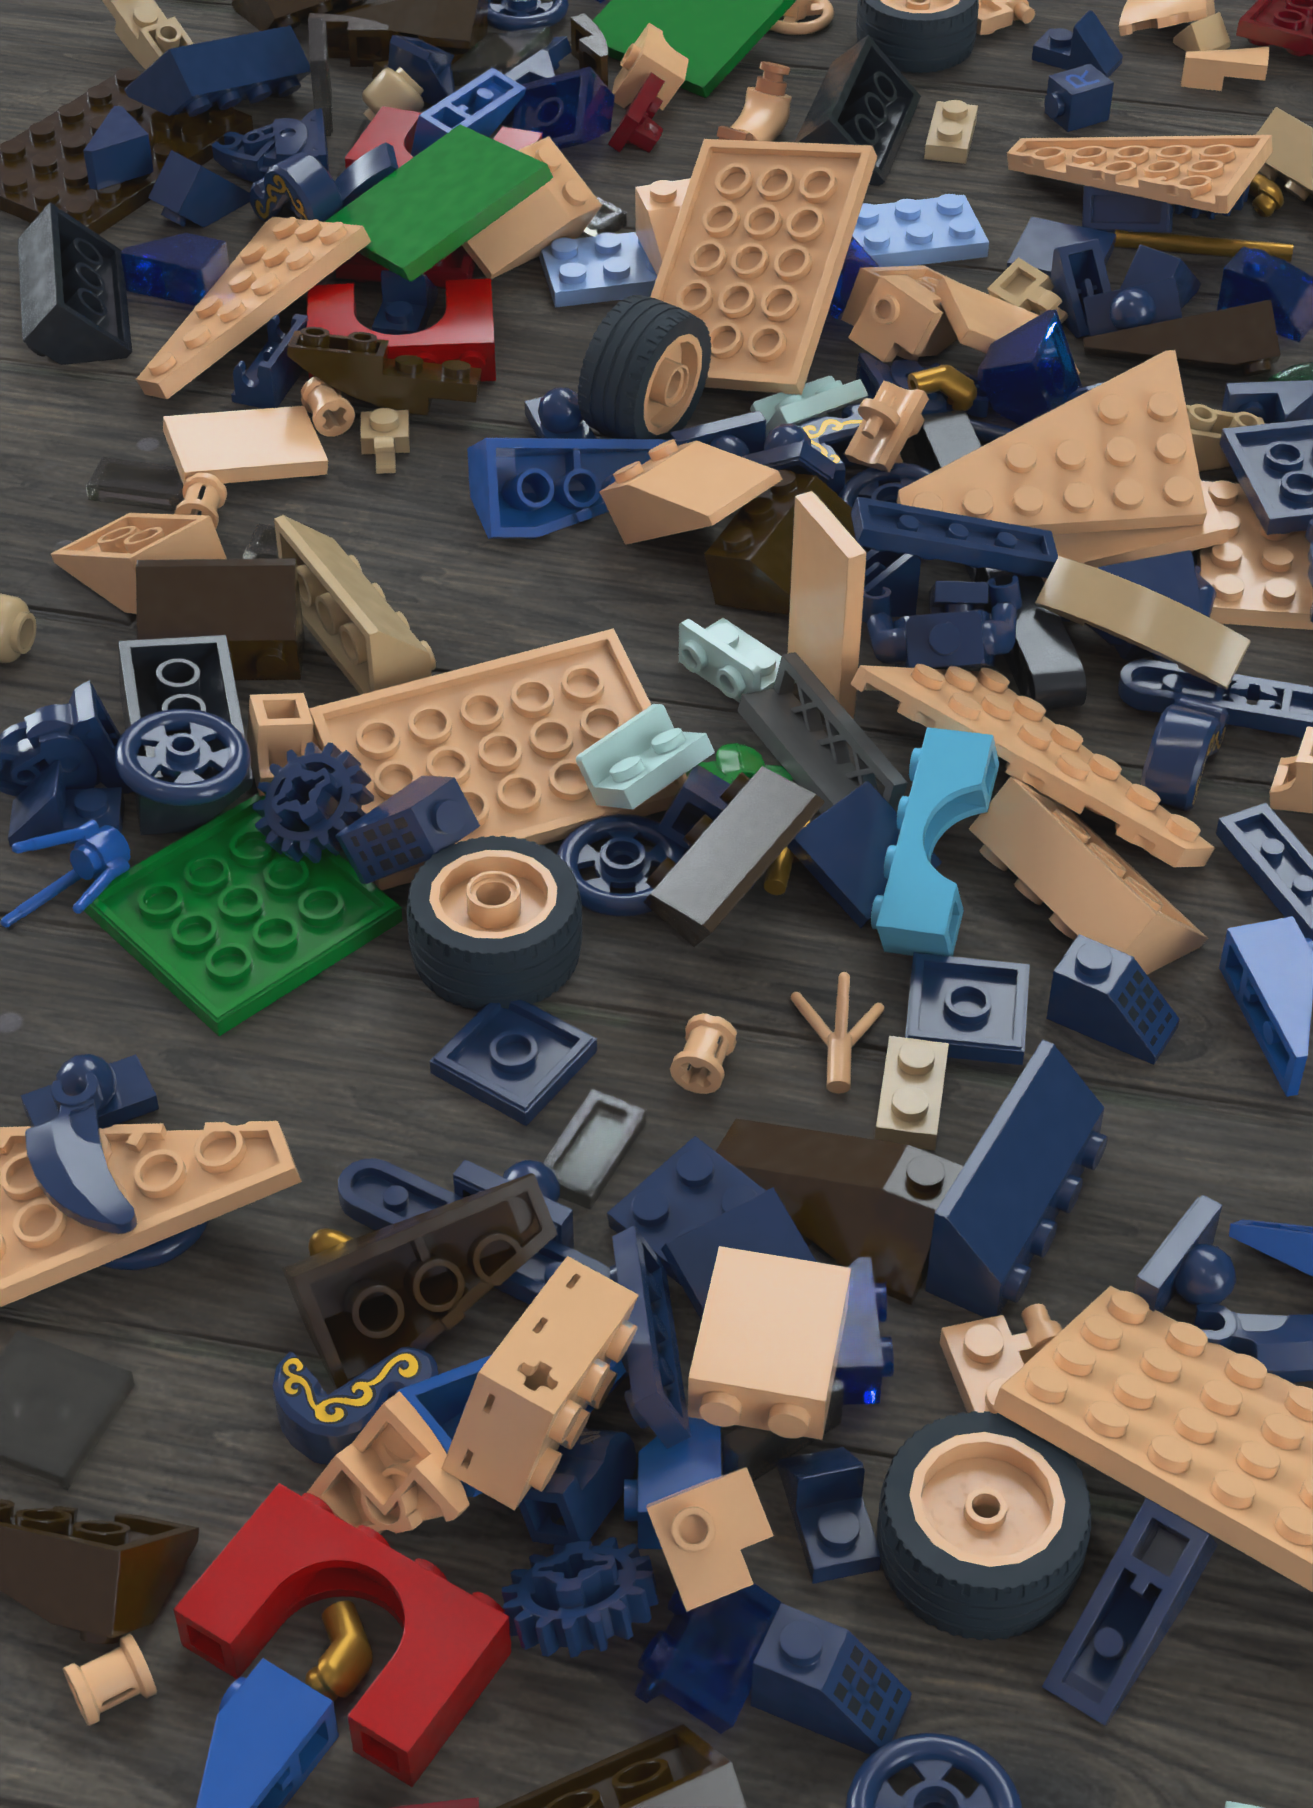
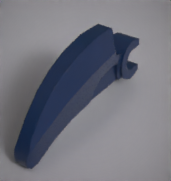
[25,1072,137,1234]
[1193,1303,1313,1383]

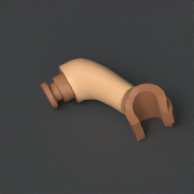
[717,61,792,142]

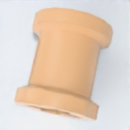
[301,377,355,437]
[174,472,227,529]
[670,1013,737,1094]
[63,1634,157,1726]

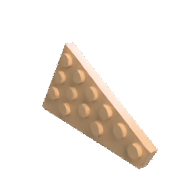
[1007,135,1273,213]
[136,217,371,399]
[897,350,1207,534]
[851,664,1215,868]
[0,1121,302,1307]

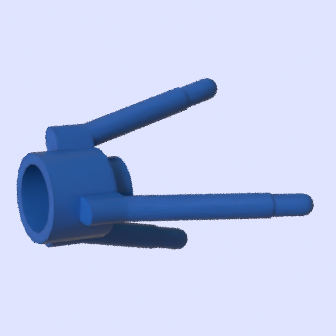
[0,819,130,927]

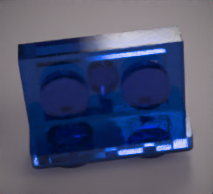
[634,1583,784,1734]

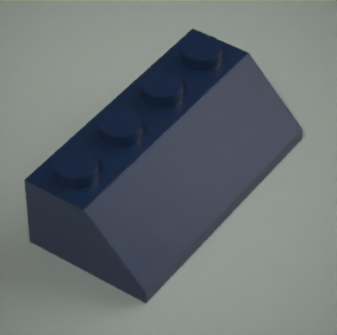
[124,25,313,117]
[925,1039,1108,1318]

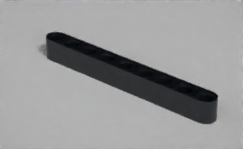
[913,410,1087,710]

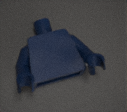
[1059,550,1216,664]
[862,576,1022,670]

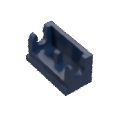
[231,314,308,409]

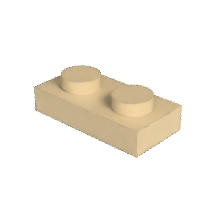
[924,100,978,164]
[875,1036,949,1151]

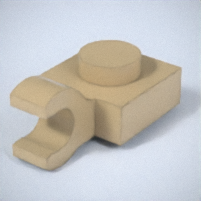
[987,257,1068,328]
[361,408,410,474]

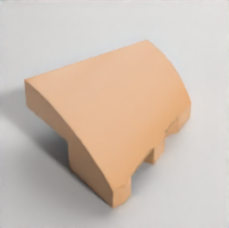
[1119,0,1215,36]
[1181,46,1269,91]
[307,1391,470,1534]

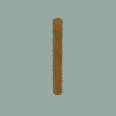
[1115,230,1293,262]

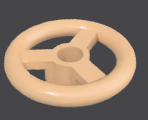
[770,0,834,35]

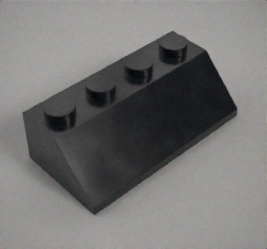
[794,35,921,186]
[18,203,132,365]
[118,635,253,835]

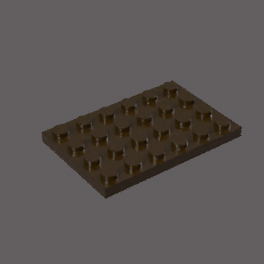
[0,67,254,235]

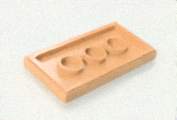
[1042,479,1228,583]
[788,491,867,718]

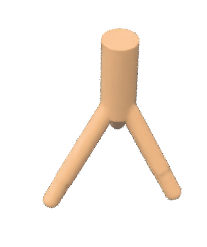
[791,972,885,1094]

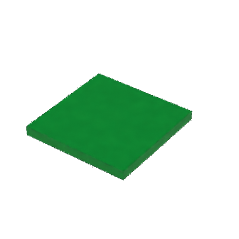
[592,0,796,98]
[324,124,553,282]
[84,793,403,1036]

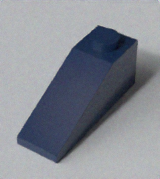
[1042,1498,1218,1726]

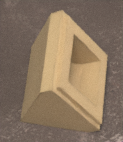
[1173,12,1230,51]

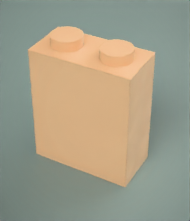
[688,1246,851,1440]

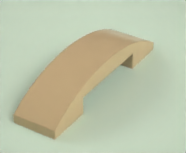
[1035,556,1251,690]

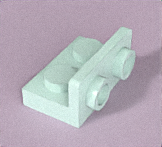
[750,376,869,437]
[679,618,796,703]
[576,704,715,810]

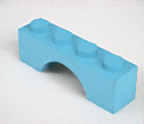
[871,727,999,957]

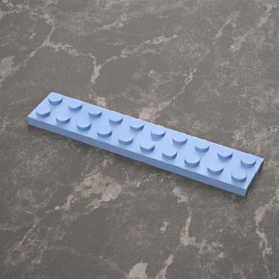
[539,194,989,307]

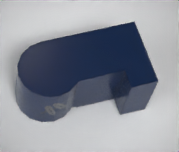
[519,1427,636,1546]

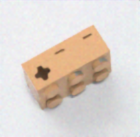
[441,1256,639,1511]

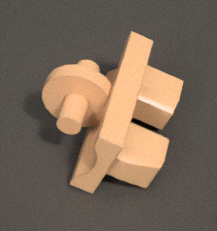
[844,381,929,473]

